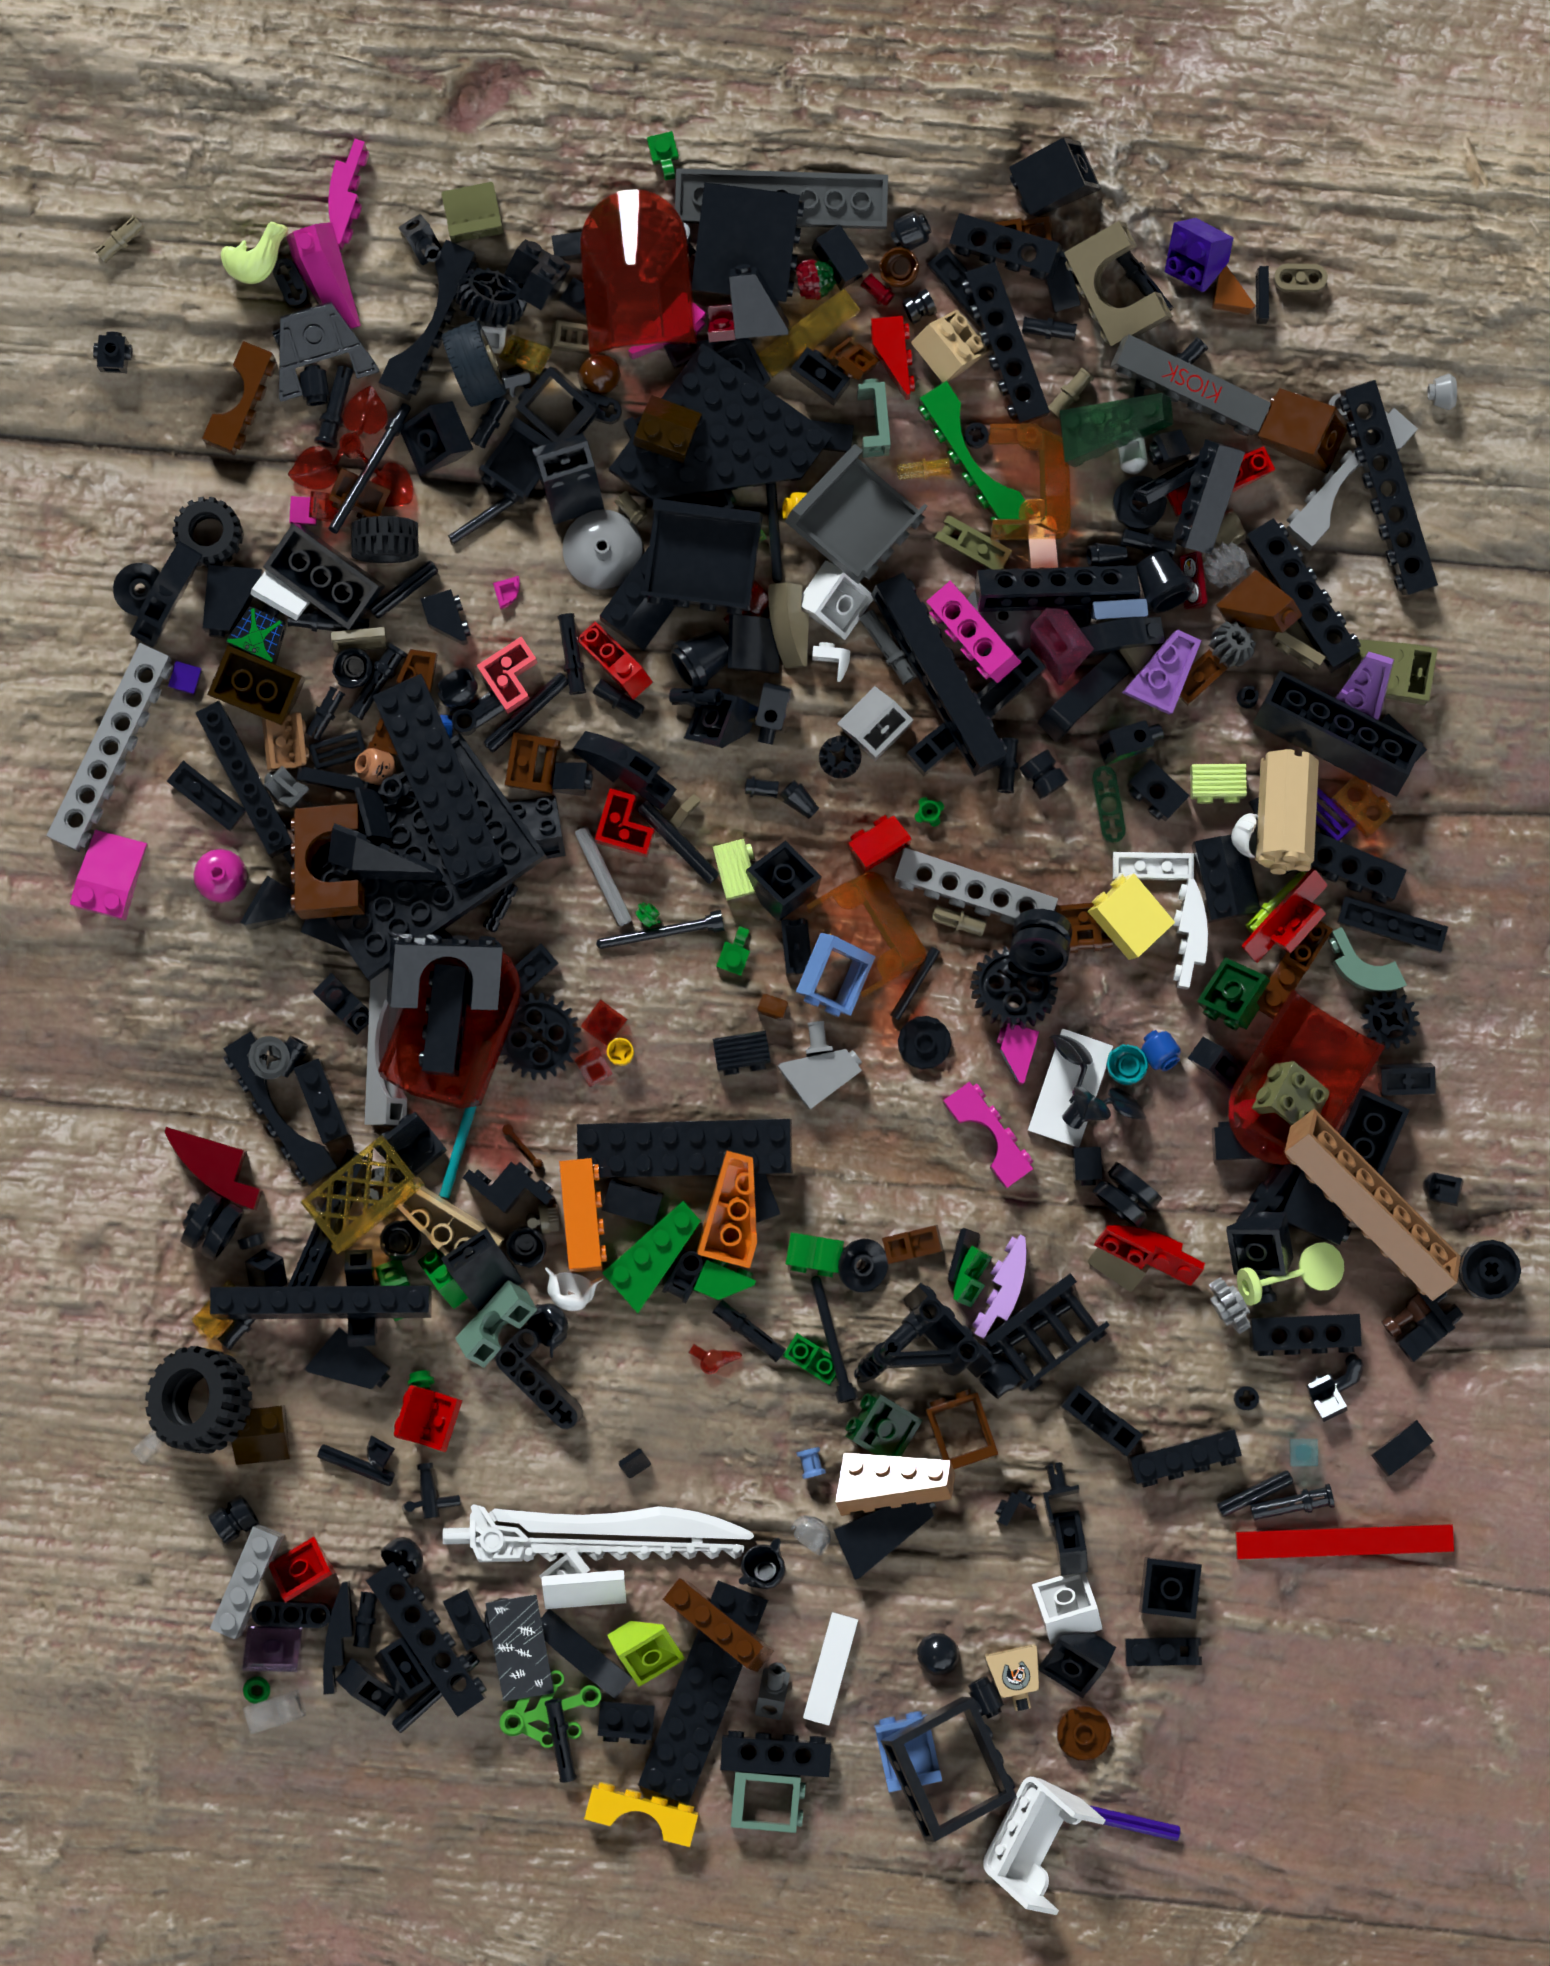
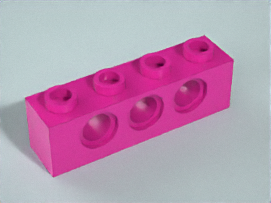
[926,580,1021,683]

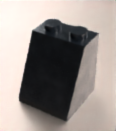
[1009,137,1101,217]

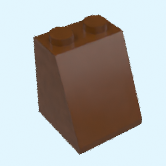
[1257,388,1347,474]

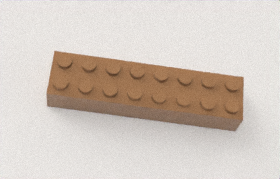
[1285,1109,1461,1301]

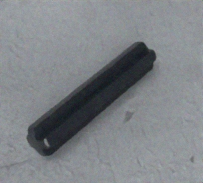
[370,561,438,619]
[317,1444,395,1486]
[1217,1471,1294,1517]

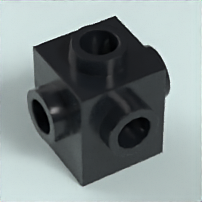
[93,332,133,374]

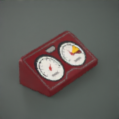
[1179,551,1207,610]

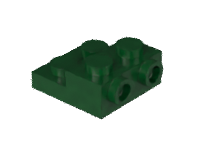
[1197,957,1271,1031]
[845,1390,923,1457]

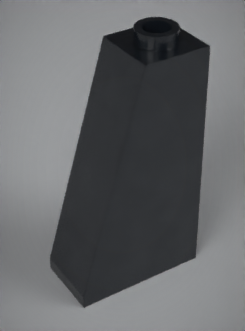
[833,1502,936,1580]

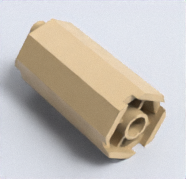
[1256,749,1319,875]

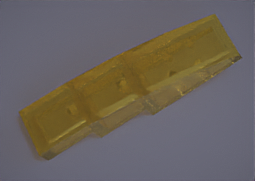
[758,288,860,378]

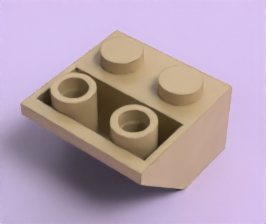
[911,310,990,383]

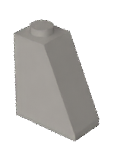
[777,1049,862,1109]

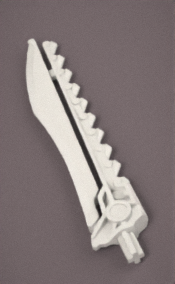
[443,1504,754,1562]

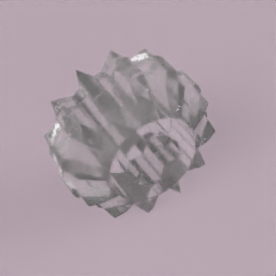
[1203,542,1250,588]

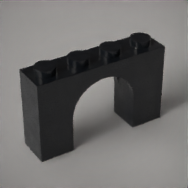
[386,934,503,1010]

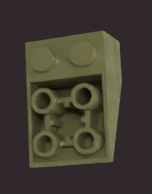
[1347,639,1438,705]

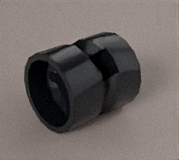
[1019,749,1069,800]
[208,1495,260,1545]

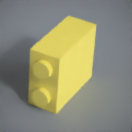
[1088,874,1175,960]

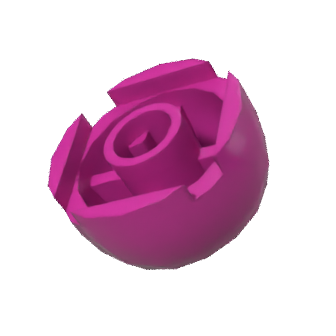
[193,849,248,903]

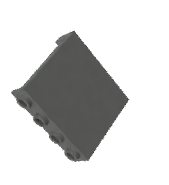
[785,444,928,584]

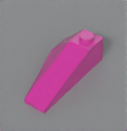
[286,222,361,329]

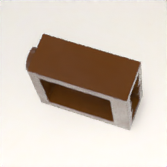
[925,1389,998,1469]

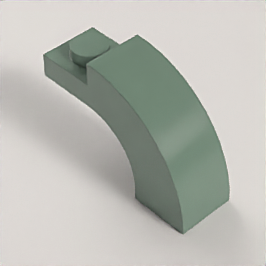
[1328,927,1407,993]

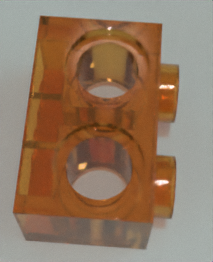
[1331,776,1393,838]

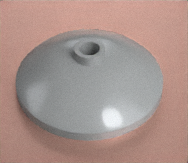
[563,510,643,589]

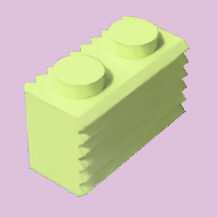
[1190,764,1247,804]
[713,839,755,900]

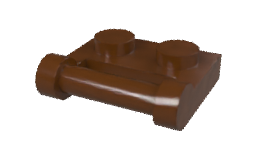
[505,733,561,794]

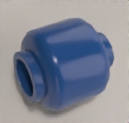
[1141,1030,1181,1071]

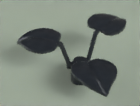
[1049,1035,1147,1129]

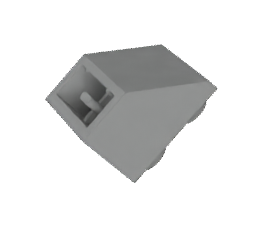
[837,686,913,761]

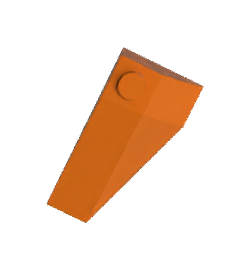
[697,1151,757,1268]

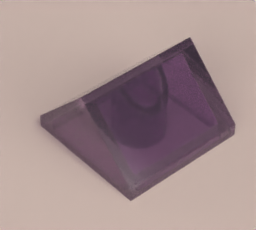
[242,1626,302,1672]

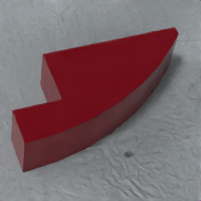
[165,1127,263,1211]

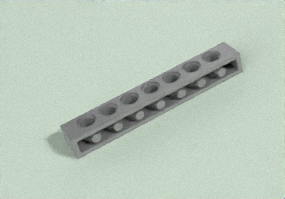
[46,643,173,852]

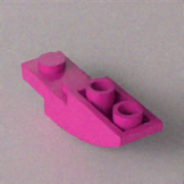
[328,139,369,250]

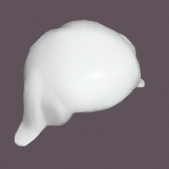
[1231,813,1258,858]
[545,1268,604,1311]

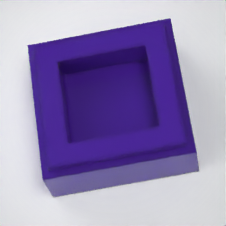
[168,661,202,695]

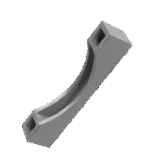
[1286,408,1418,551]
[365,968,407,1126]

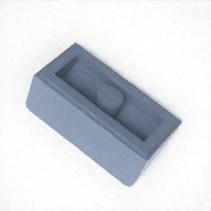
[1091,598,1148,620]

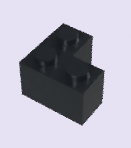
[504,239,571,310]

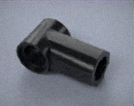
[452,691,505,736]

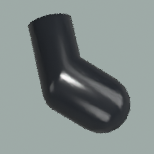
[1334,1354,1364,1393]

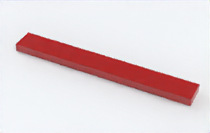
[1235,1524,1454,1559]

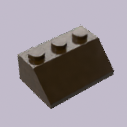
[207,645,306,726]

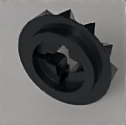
[819,735,862,779]

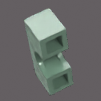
[455,1280,537,1368]

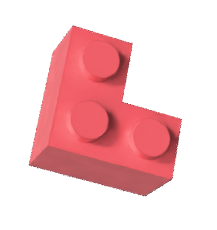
[476,636,537,714]

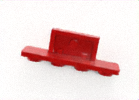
[1242,868,1327,963]

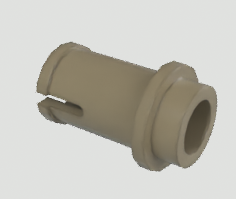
[614,491,648,525]

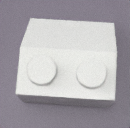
[801,560,873,640]
[1032,1573,1102,1645]

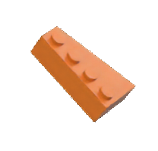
[559,1158,607,1273]

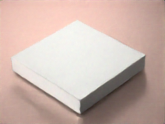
[250,570,310,621]

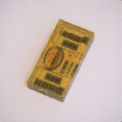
[499,334,552,374]

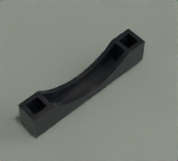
[378,240,478,401]
[906,648,1046,777]
[223,1031,339,1186]

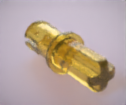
[897,458,951,480]

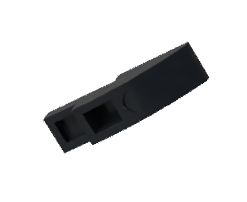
[130,541,203,648]
[572,731,677,811]

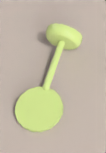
[1237,1242,1344,1306]

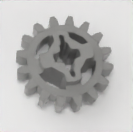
[1209,1277,1251,1334]

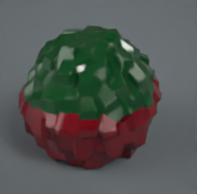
[796,259,836,301]

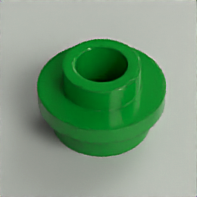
[407,1370,435,1389]
[243,1676,271,1704]

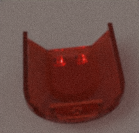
[580,189,697,355]
[378,951,521,1109]
[1228,990,1385,1165]

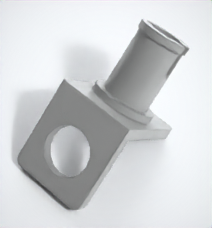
[806,1021,833,1057]

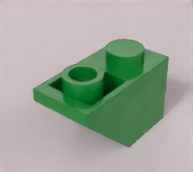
[418,1247,468,1309]
[694,1259,756,1300]

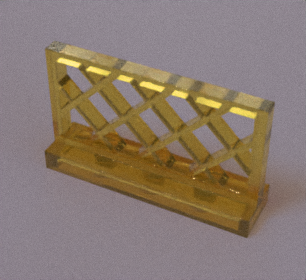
[301,1135,425,1255]

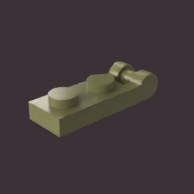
[934,515,1013,570]

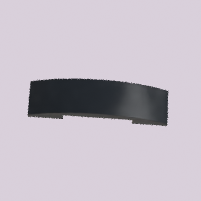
[541,1609,632,1699]

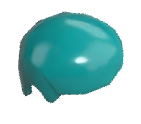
[1106,1044,1148,1085]

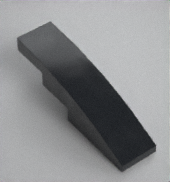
[323,1581,354,1695]

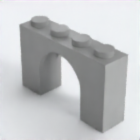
[210,1524,285,1639]

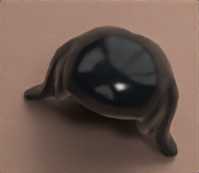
[527,1303,568,1358]
[739,1538,786,1590]

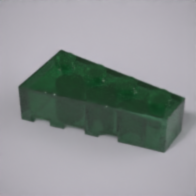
[1060,393,1174,467]

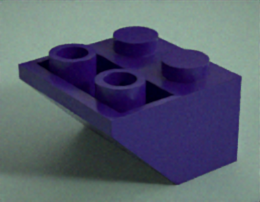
[1164,218,1234,292]

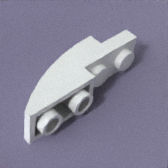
[1173,878,1208,990]

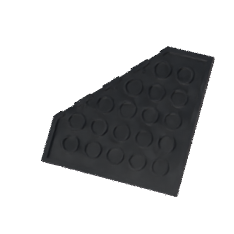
[609,343,832,502]

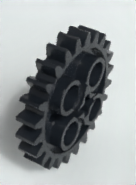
[970,946,1058,1030]
[494,993,582,1080]

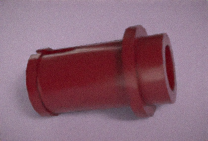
[860,273,895,307]

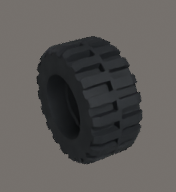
[145,1346,252,1454]

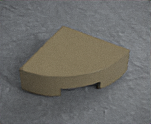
[669,794,700,828]

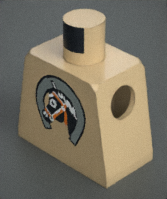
[984,1644,1039,1711]

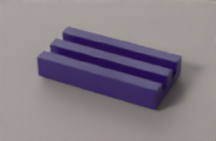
[1316,787,1356,841]

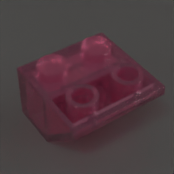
[1030,608,1094,685]

